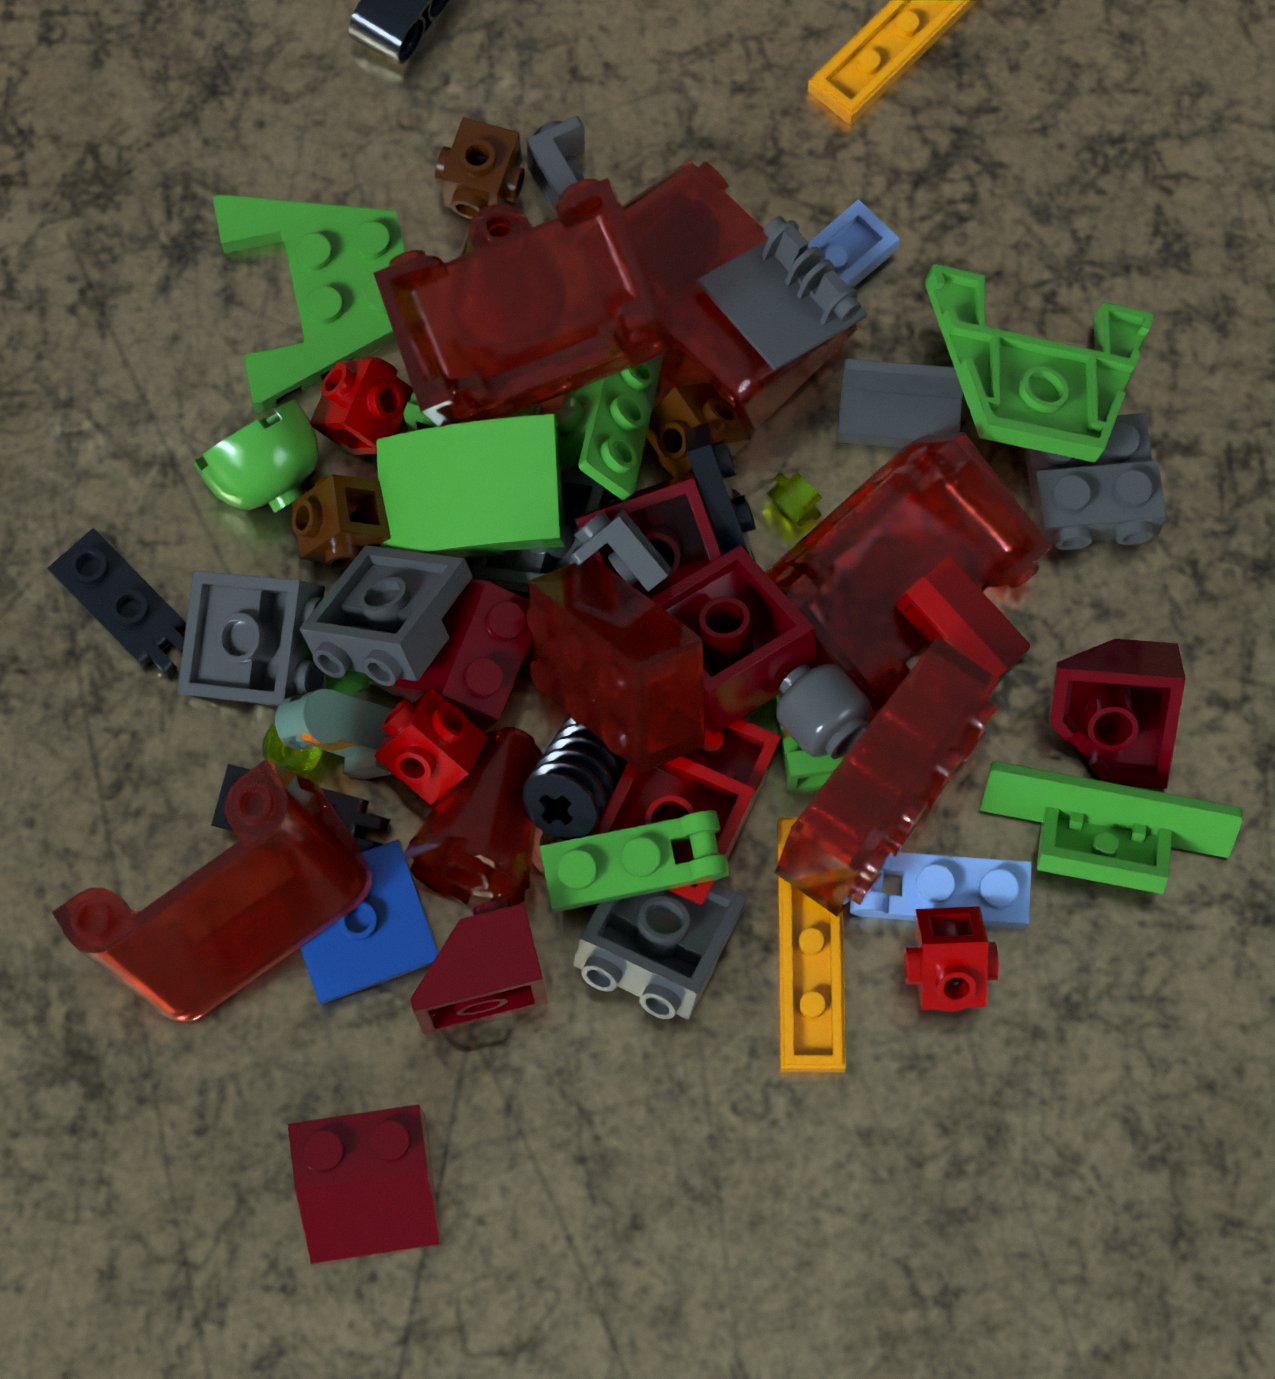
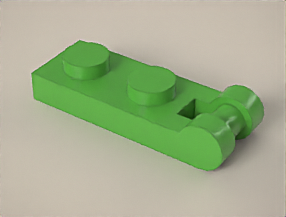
[539,810,730,913]

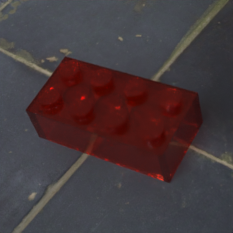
[775,637,1001,917]

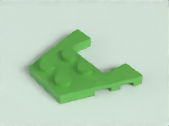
[212,194,421,413]
[925,264,1153,462]

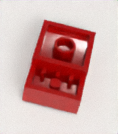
[594,686,782,906]

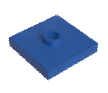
[278,839,439,1004]

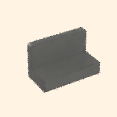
[837,359,963,452]

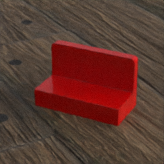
[894,558,1030,696]

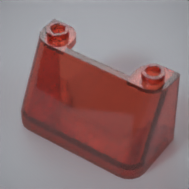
[576,161,857,431]
[374,178,675,426]
[765,432,1052,711]
[52,759,372,1021]

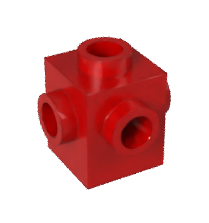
[310,356,414,455]
[374,688,488,805]
[904,906,999,1012]

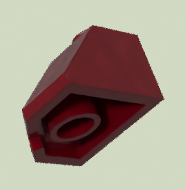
[1049,638,1186,789]

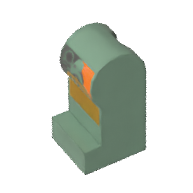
[275,688,393,780]

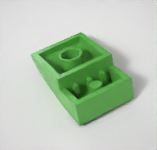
[376,414,565,558]

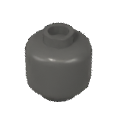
[776,663,871,759]

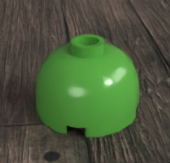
[192,399,319,513]

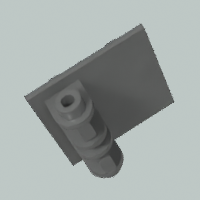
[697,216,867,371]

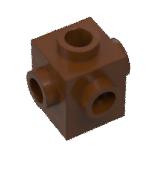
[435,117,525,221]
[646,382,750,478]
[292,474,391,570]

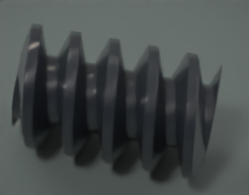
[522,711,628,840]

